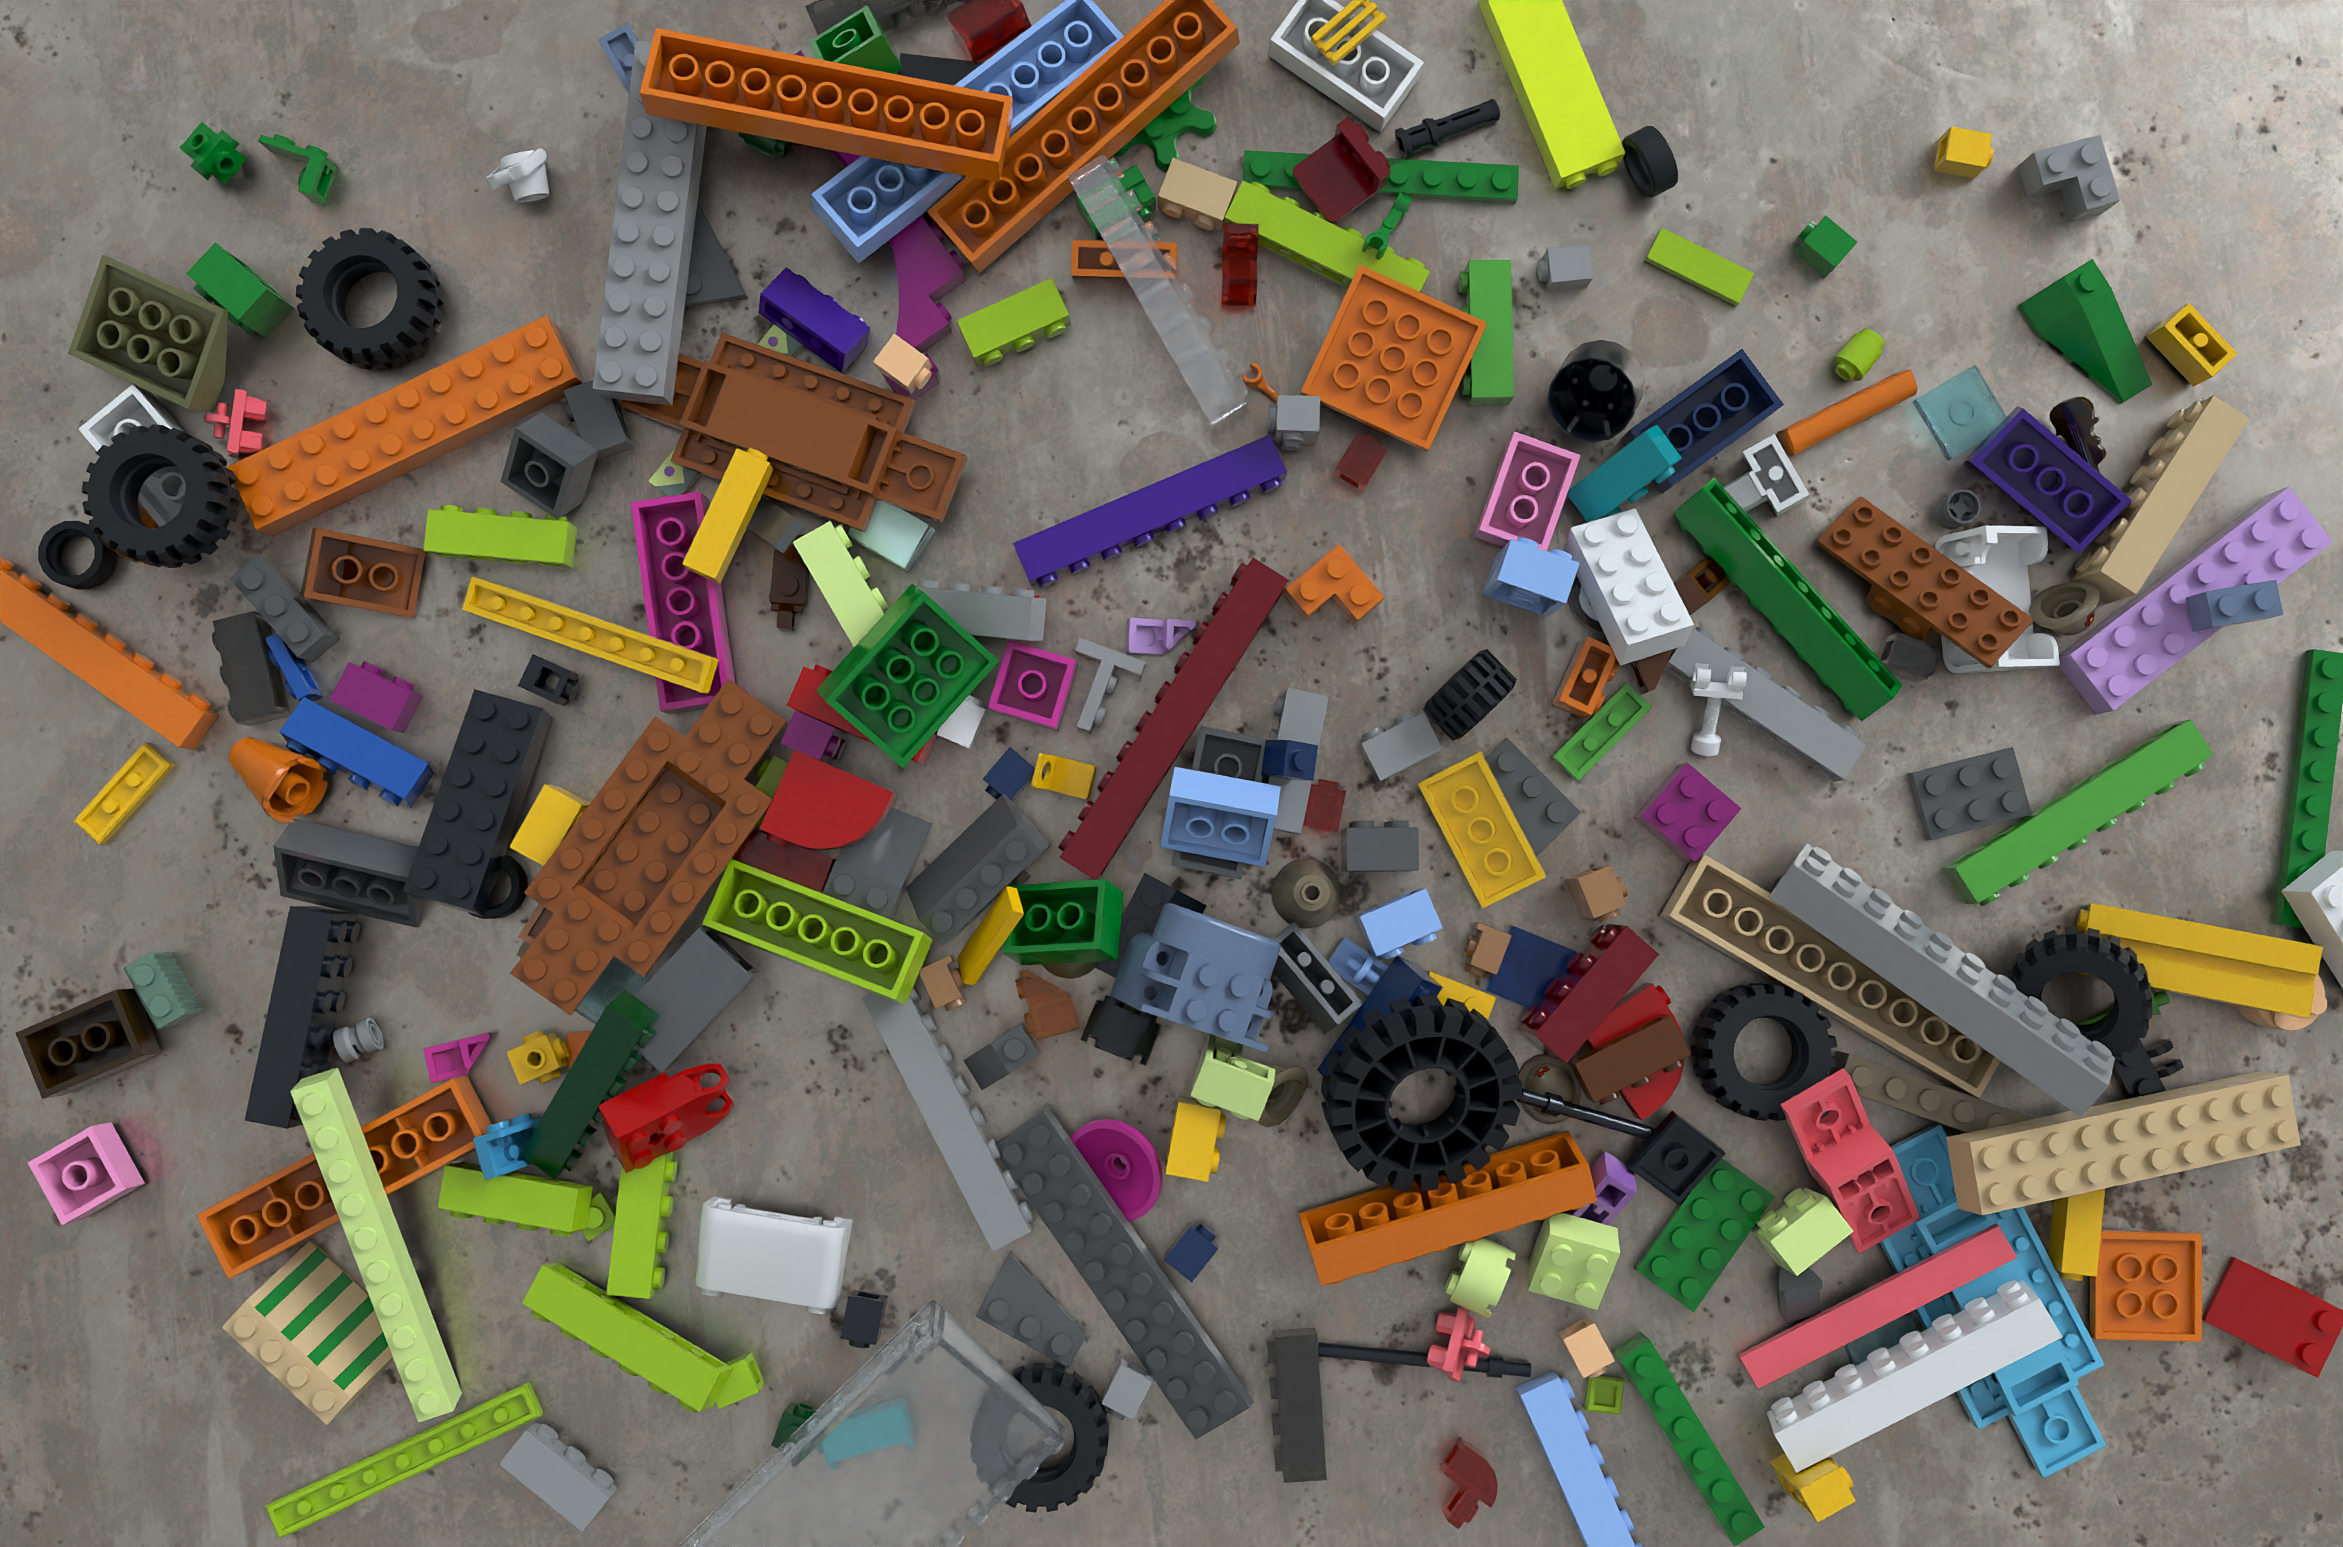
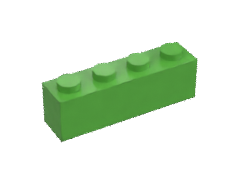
[1459,260,1514,405]

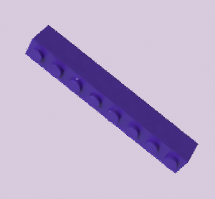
[1013,434,1287,588]

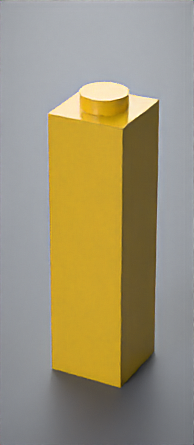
[682,448,774,584]
[2048,1188,2105,1281]

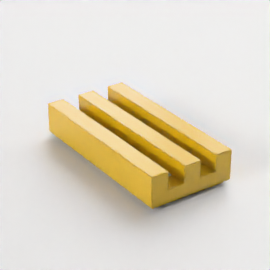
[1311,0,1387,66]

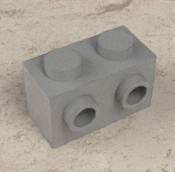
[1267,395,1320,451]

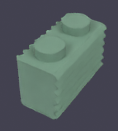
[123,951,204,1030]

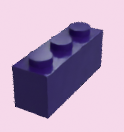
[758,267,870,373]

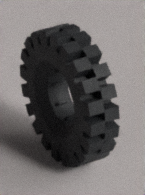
[1321,996,1522,1192]

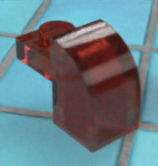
[1221,223,1259,306]
[1440,1436,1498,1529]

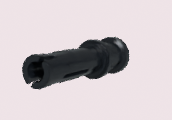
[1395,99,1500,159]

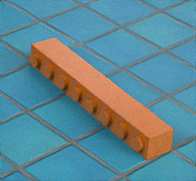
[0,556,219,750]

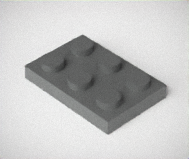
[1908,747,2032,841]

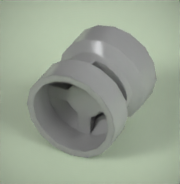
[333,1017,384,1063]

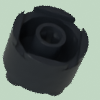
[1080,995,1162,1066]

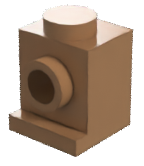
[1463,922,1512,978]
[919,954,966,1011]

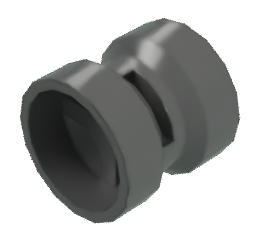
[1934,489,1981,529]

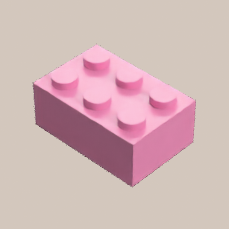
[1474,431,1581,551]

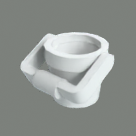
[485,148,550,203]

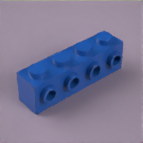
[279,697,434,808]

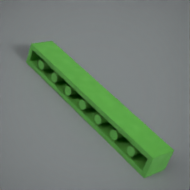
[1943,719,2214,906]

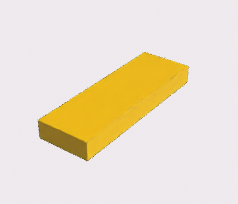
[73,742,175,845]
[957,886,1024,986]

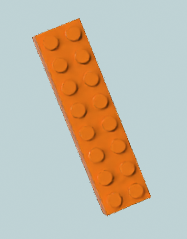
[196,1075,492,1279]
[1298,1131,1597,1286]

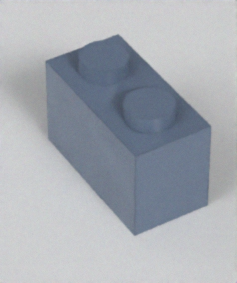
[2186,580,2283,632]

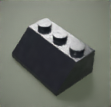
[1096,873,1207,978]

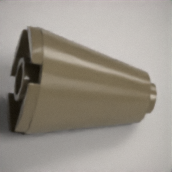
[1271,858,1341,928]

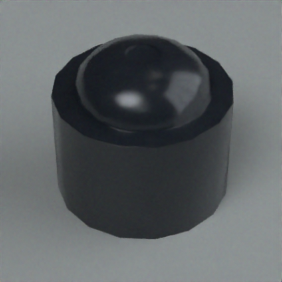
[1547,340,1645,443]

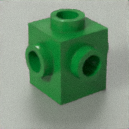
[179,122,247,185]

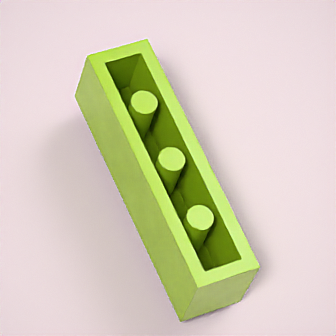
[423,505,577,569]
[607,1152,677,1299]
[438,1162,593,1237]

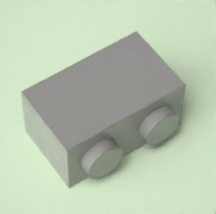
[1358,710,1443,783]

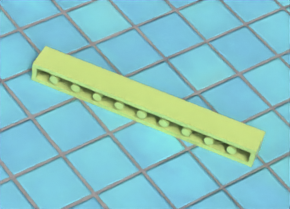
[290,1067,462,1423]

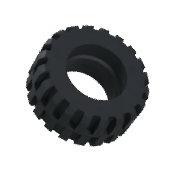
[296,228,444,370]
[82,424,239,568]
[2007,927,2153,1064]
[1691,983,1838,1121]
[970,1363,1109,1513]

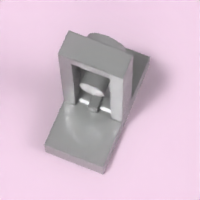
[1075,638,1146,734]

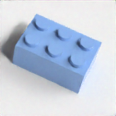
[1482,537,1580,617]

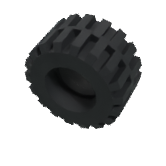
[1423,649,1517,741]

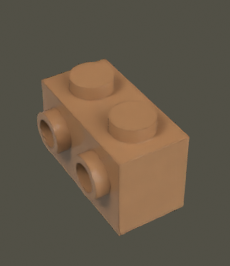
[1565,865,1628,922]

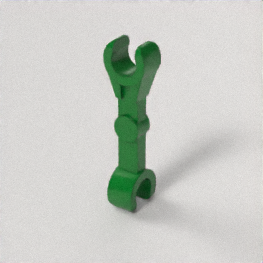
[1362,193,1412,260]

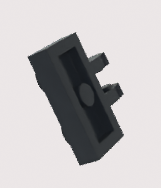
[2112,1038,2184,1099]

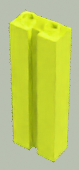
[1478,0,1625,189]

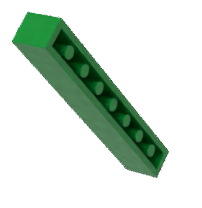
[1673,477,1902,722]

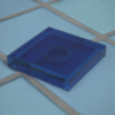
[1485,925,1577,1008]

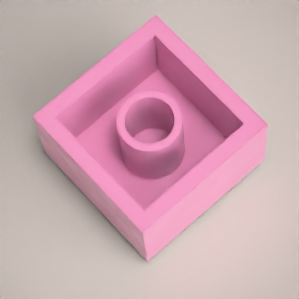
[28,1122,145,1225]

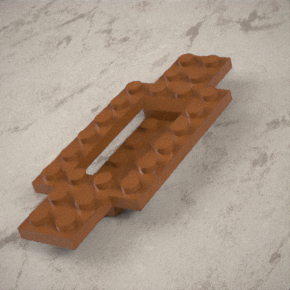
[621,332,968,532]
[510,679,787,1015]

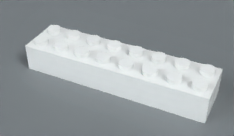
[1767,1280,2062,1473]

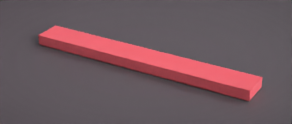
[1739,1223,2017,1389]

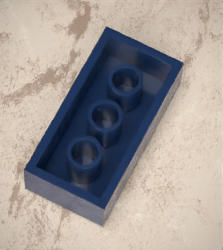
[1621,349,1784,494]

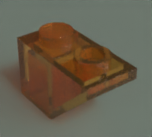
[1015,968,1079,1040]

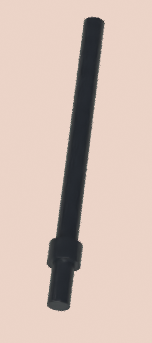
[1517,1088,1656,1140]
[1317,1342,1531,1378]

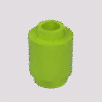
[1833,328,1885,381]

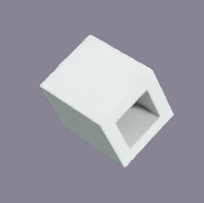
[936,695,988,750]

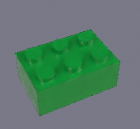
[1002,879,1123,965]

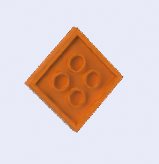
[2090,1230,2202,1342]

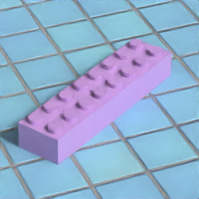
[2059,486,2333,714]

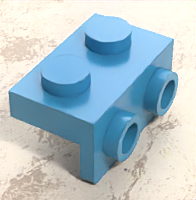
[473,1113,542,1180]

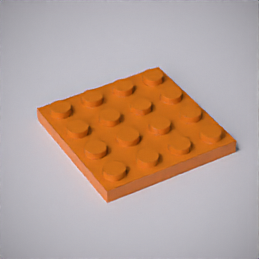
[1300,264,1487,452]

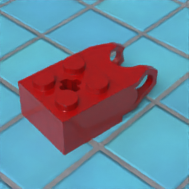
[598,1063,734,1173]

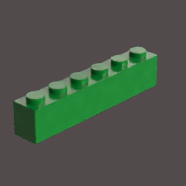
[1611,1332,1765,1547]

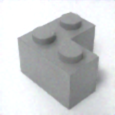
[2018,135,2120,222]

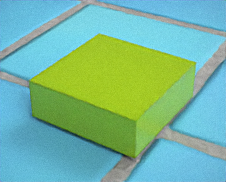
[1583,1374,1625,1415]

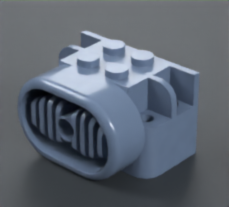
[1110,903,1281,1053]

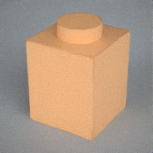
[873,334,932,394]
[1557,1316,1615,1378]

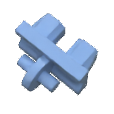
[1328,937,1388,996]

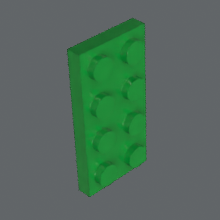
[1633,1158,1775,1312]

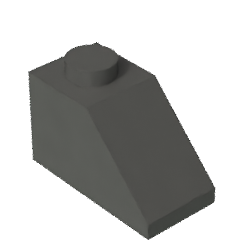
[963,1022,1042,1090]

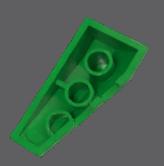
[2018,259,2152,404]

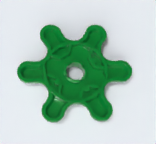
[1113,74,1217,171]

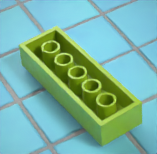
[702,859,933,1006]

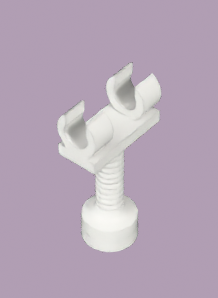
[1690,663,1747,756]

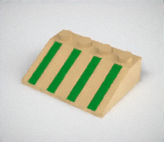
[222,1240,393,1425]

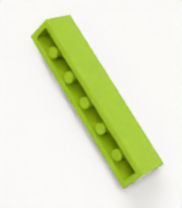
[1223,181,1430,292]
[522,1262,733,1413]

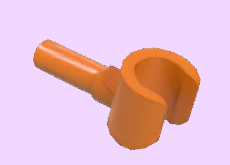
[1241,363,1280,402]

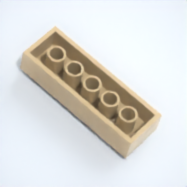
[2072,395,2249,604]

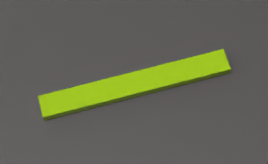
[265,1381,544,1539]

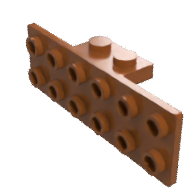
[1817,497,2033,668]

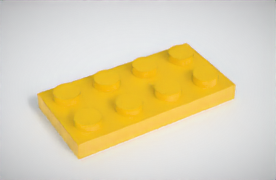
[1418,751,1546,909]

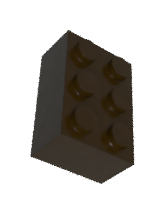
[16,988,162,1099]

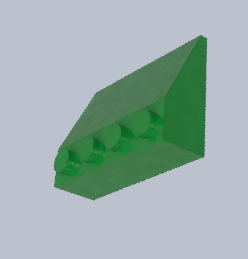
[815,583,999,768]

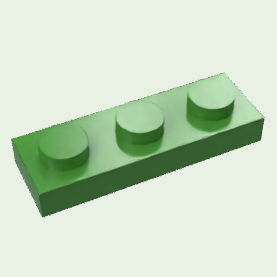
[1552,683,1652,781]

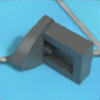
[1778,1268,1822,1322]

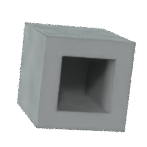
[1538,244,1593,292]
[1101,1358,1153,1420]

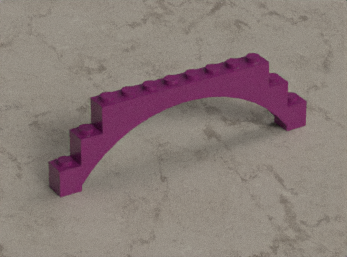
[794,50,966,401]

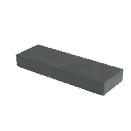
[747,496,805,553]

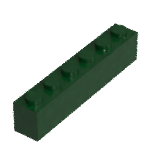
[520,990,660,1180]

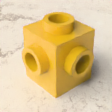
[506,1030,569,1085]

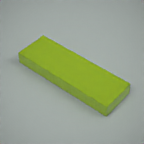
[1644,227,1755,307]

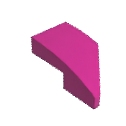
[423,1032,491,1083]

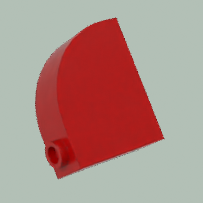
[759,750,897,850]
[1585,983,1685,1120]

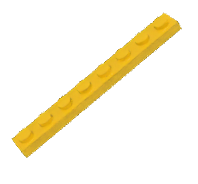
[462,576,719,693]

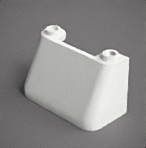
[1934,526,2060,673]
[695,1197,853,1314]

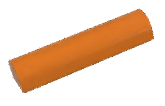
[1775,369,1917,456]

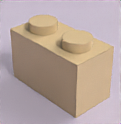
[1158,158,1238,231]

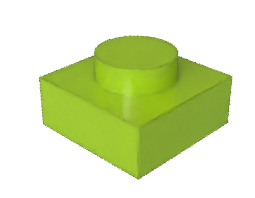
[582,1191,616,1242]

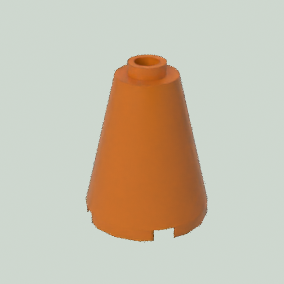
[229,737,328,823]

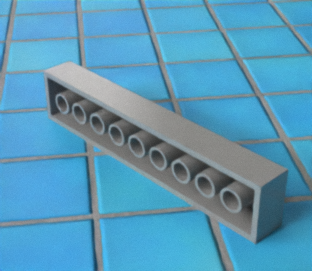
[592,41,707,405]
[1768,844,2115,1117]

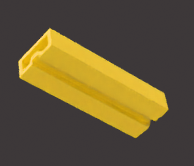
[2075,903,2323,1018]

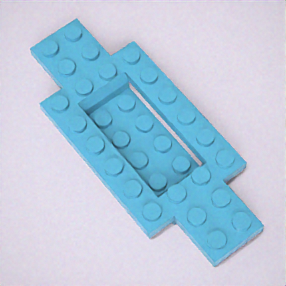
[1880,1123,2107,1478]

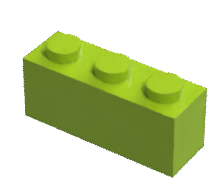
[957,278,1071,366]

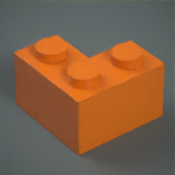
[1283,544,1385,625]

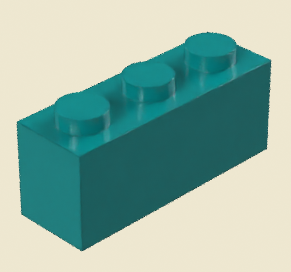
[1567,425,1682,522]

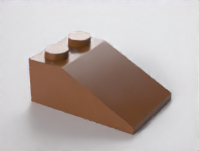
[300,527,426,618]

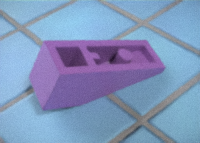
[1562,1151,1637,1225]

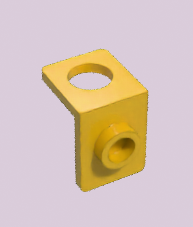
[1031,753,1096,799]

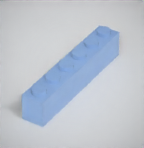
[1515,1370,1642,1547]

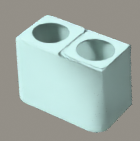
[847,500,935,572]

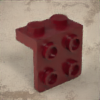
[1292,117,1391,224]

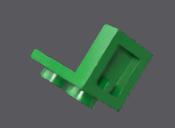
[258,134,338,206]

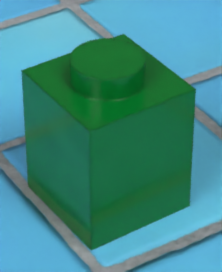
[1794,215,1857,277]

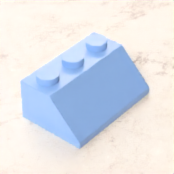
[1160,767,1281,867]

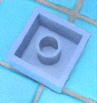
[1354,889,1443,960]

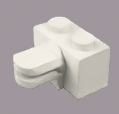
[1724,434,1809,516]

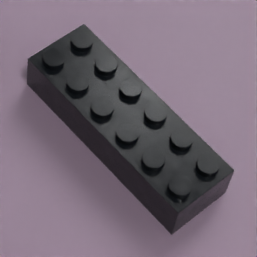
[403,689,552,917]
[244,906,360,1129]

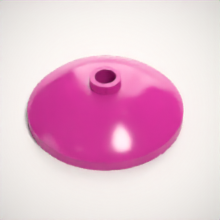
[1071,1119,1163,1221]

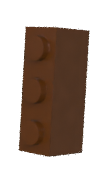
[1568,1014,1691,1105]

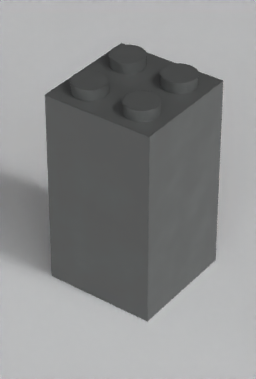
[635,926,759,1073]

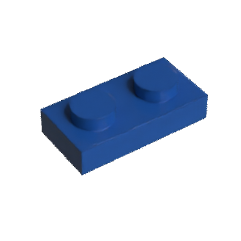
[265,633,324,702]

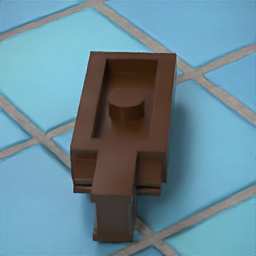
[770,535,810,631]

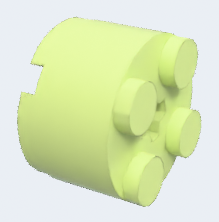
[1444,1237,1516,1319]

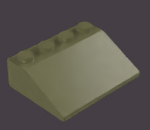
[68,255,228,412]

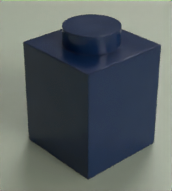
[1261,740,1318,781]
[983,747,1035,802]
[1164,1222,1218,1283]

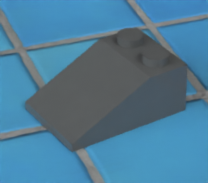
[822,807,932,920]

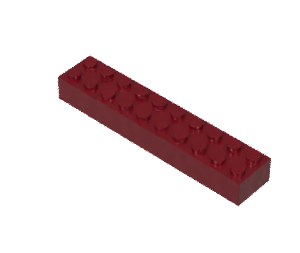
[1058,557,1289,880]

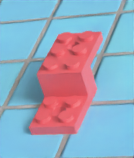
[1780,1068,1920,1254]

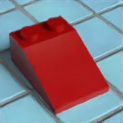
[2202,1257,2343,1378]

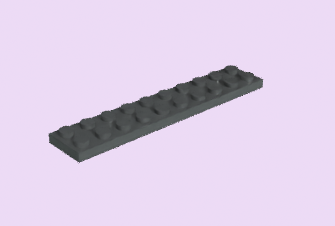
[996,1107,1254,1440]

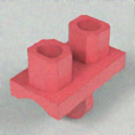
[204,389,267,458]
[1427,1308,1490,1382]

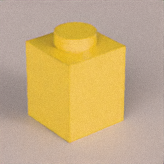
[1934,126,1994,178]

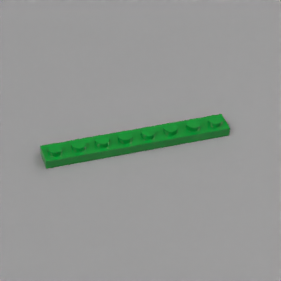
[1243,150,1519,203]
[2274,649,2343,929]

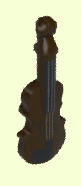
[2050,397,2106,474]

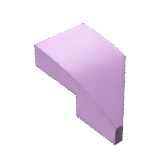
[1125,618,1196,656]

